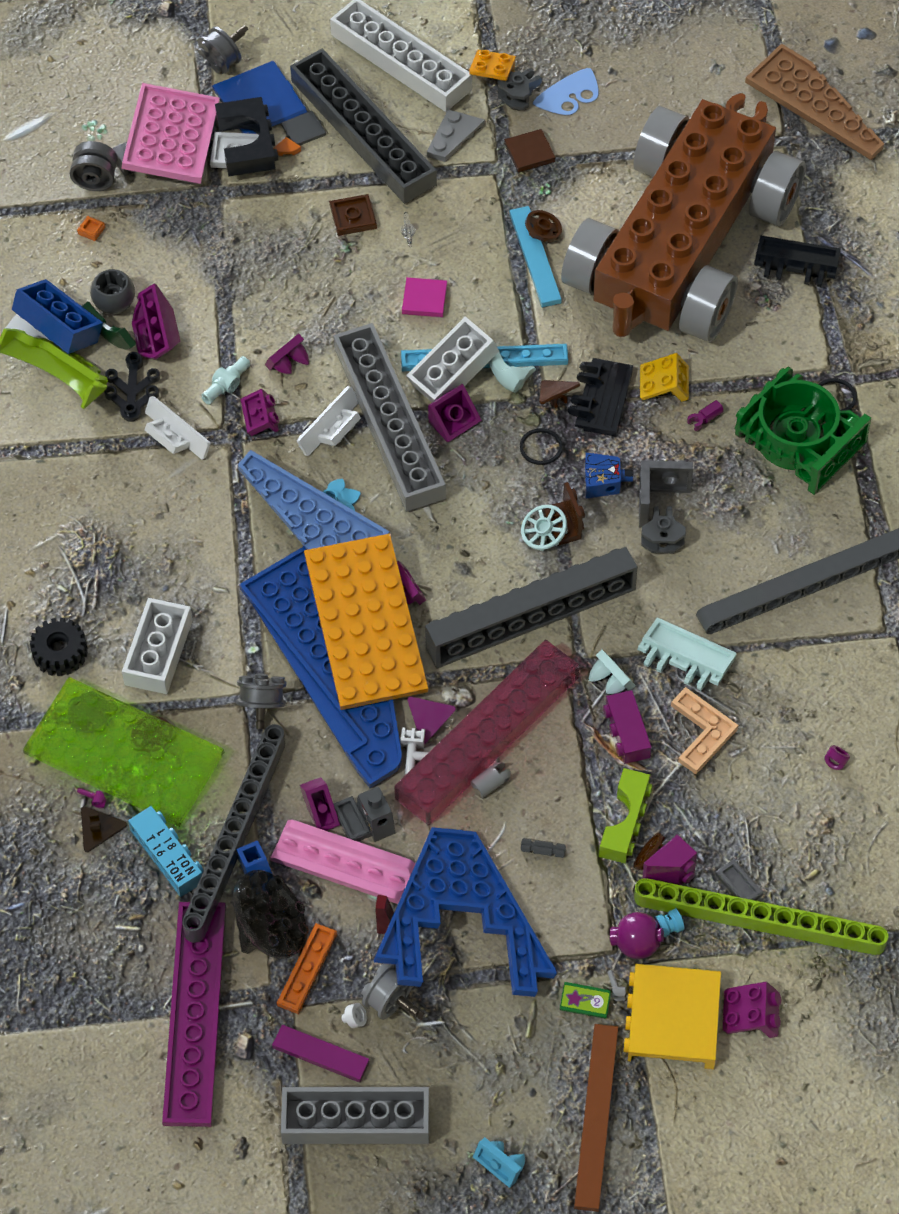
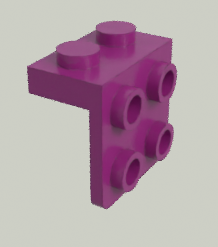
[723,981,781,1038]

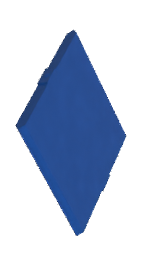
[212,60,307,134]

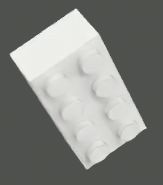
[406,317,499,402]
[122,598,193,694]

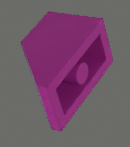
[300,777,340,831]

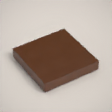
[504,129,555,172]
[329,194,377,236]

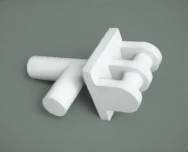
[400,727,430,776]

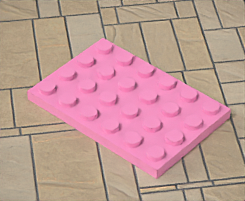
[121,83,220,184]

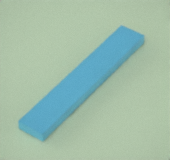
[509,206,561,307]

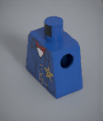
[585,453,633,498]

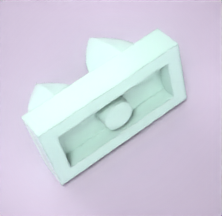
[589,650,636,694]

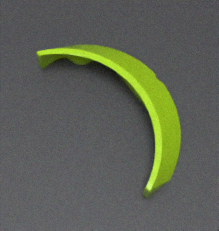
[0,328,108,409]

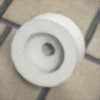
[342,1003,367,1028]

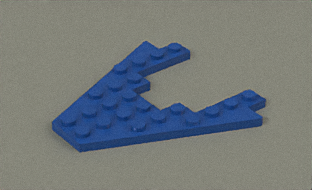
[374,827,557,997]

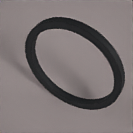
[818,378,856,411]
[520,428,562,465]

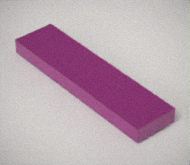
[272,1025,370,1083]

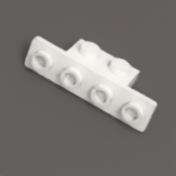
[297,386,361,456]
[145,396,211,460]

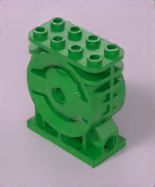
[734,367,871,495]

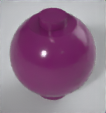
[610,912,664,959]

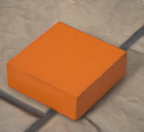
[77,216,106,241]

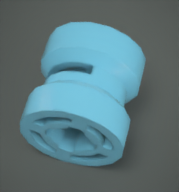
[654,909,684,938]

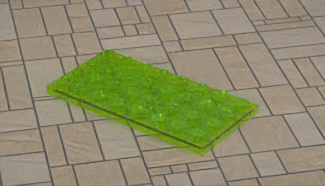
[23,677,225,827]

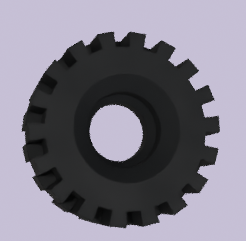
[30,618,88,676]

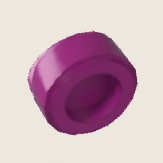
[824,745,850,770]

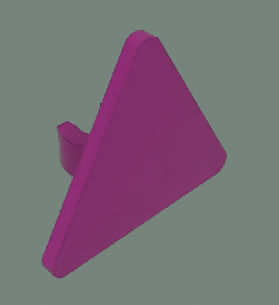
[407,697,456,744]

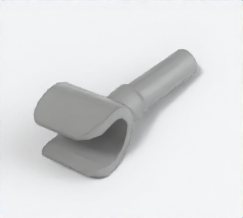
[607,970,626,1001]

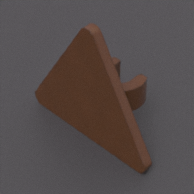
[539,380,580,408]

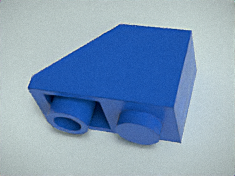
[236,840,278,899]

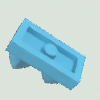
[473,1137,525,1188]

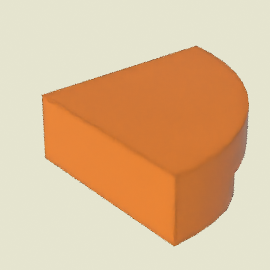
[273,137,301,156]

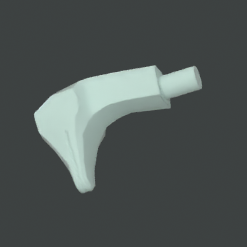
[488,352,536,393]

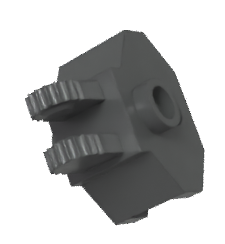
[498,68,543,110]
[641,506,686,553]

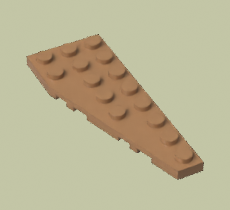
[745,44,884,160]

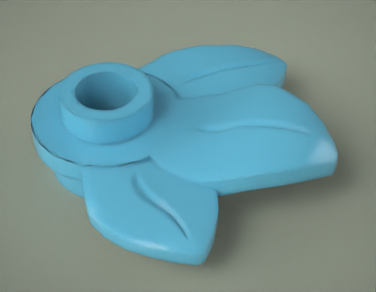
[323,479,361,511]

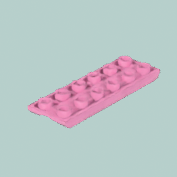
[270,820,416,904]

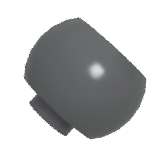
[90,269,135,314]

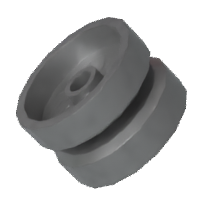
[69,141,118,191]

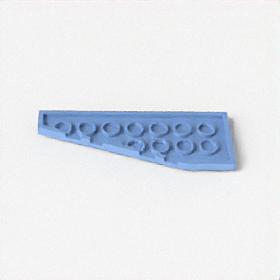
[238,450,390,550]

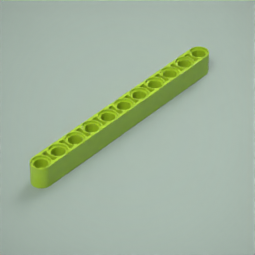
[634,878,888,955]

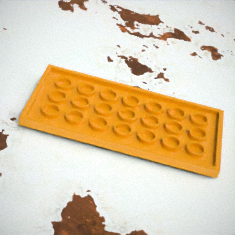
[304,533,428,710]

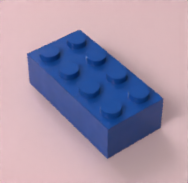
[12,279,103,354]

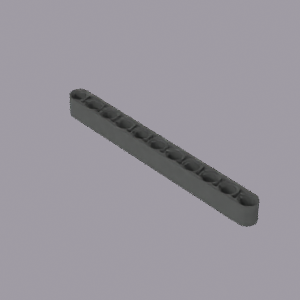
[696,528,899,634]
[182,724,285,943]

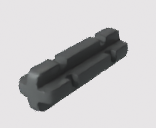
[521,838,566,858]

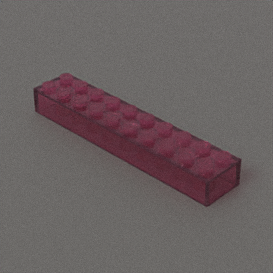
[394,639,579,826]

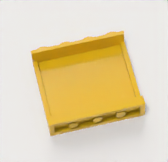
[623,964,721,1069]

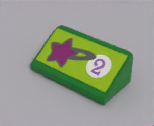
[560,982,611,1019]

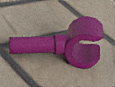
[77,788,107,808]

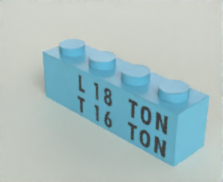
[128,806,204,897]

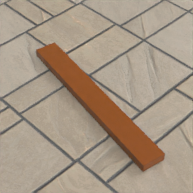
[574,1024,618,1212]

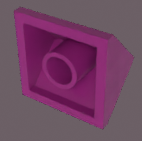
[428,384,482,442]

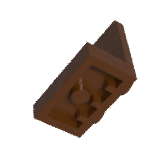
[543,482,585,546]

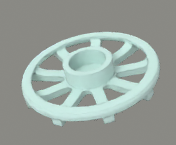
[521,505,568,551]

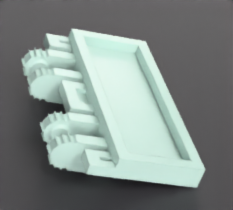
[637,618,737,691]

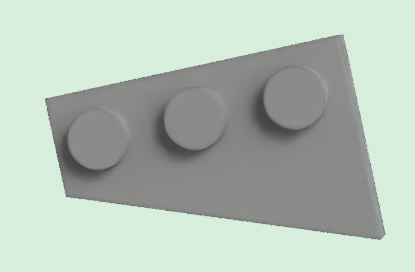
[427,109,485,162]

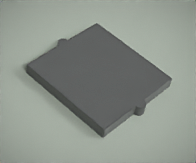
[281,111,326,145]

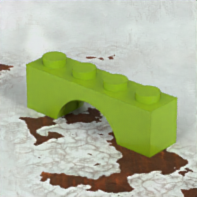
[599,768,653,864]

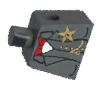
[357,787,396,842]

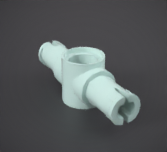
[201,356,250,405]

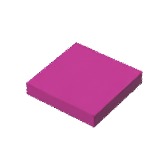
[402,277,447,317]

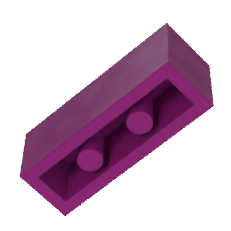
[603,690,651,764]

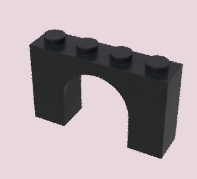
[215,97,278,177]

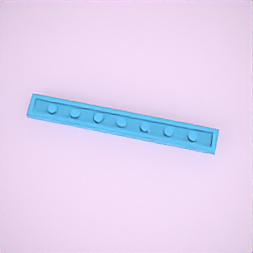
[401,344,568,372]

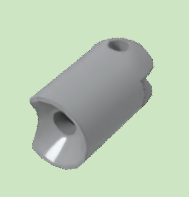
[470,762,511,799]

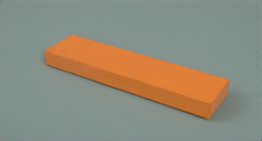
[277,923,337,1014]

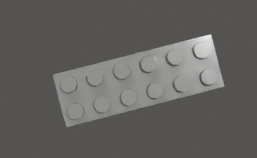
[281,1087,429,1144]

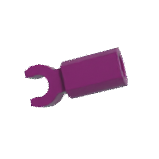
[687,400,724,431]

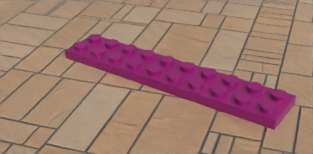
[162,902,226,1127]

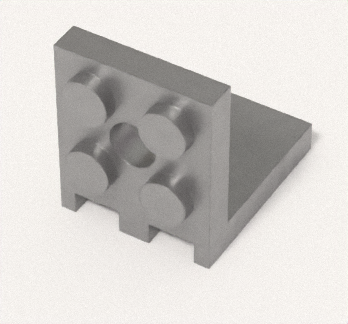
[639,460,693,528]

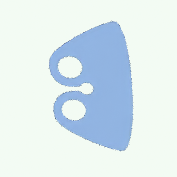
[533,68,598,115]

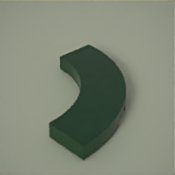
[82,302,136,350]

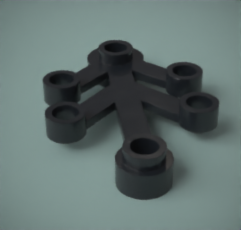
[104,352,160,422]

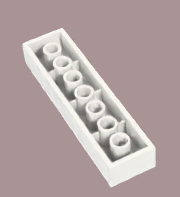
[330,0,472,112]

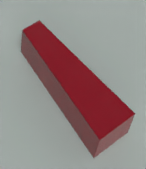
[375,895,394,934]

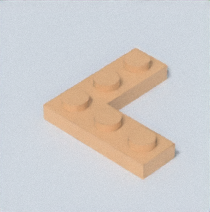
[671,687,739,775]

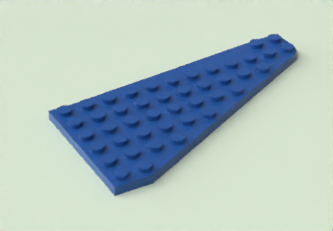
[239,546,402,788]

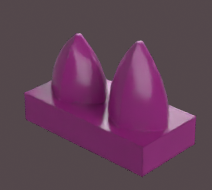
[265,333,309,374]
[397,560,426,605]

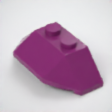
[132,283,181,360]

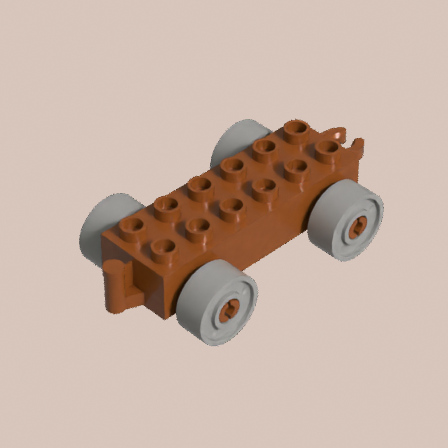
[561,93,806,343]

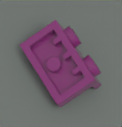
[240,389,279,436]

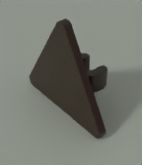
[81,806,127,853]

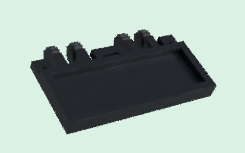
[754,235,841,287]
[567,358,634,437]

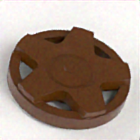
[525,210,562,243]

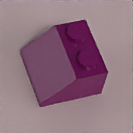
[642,834,697,885]

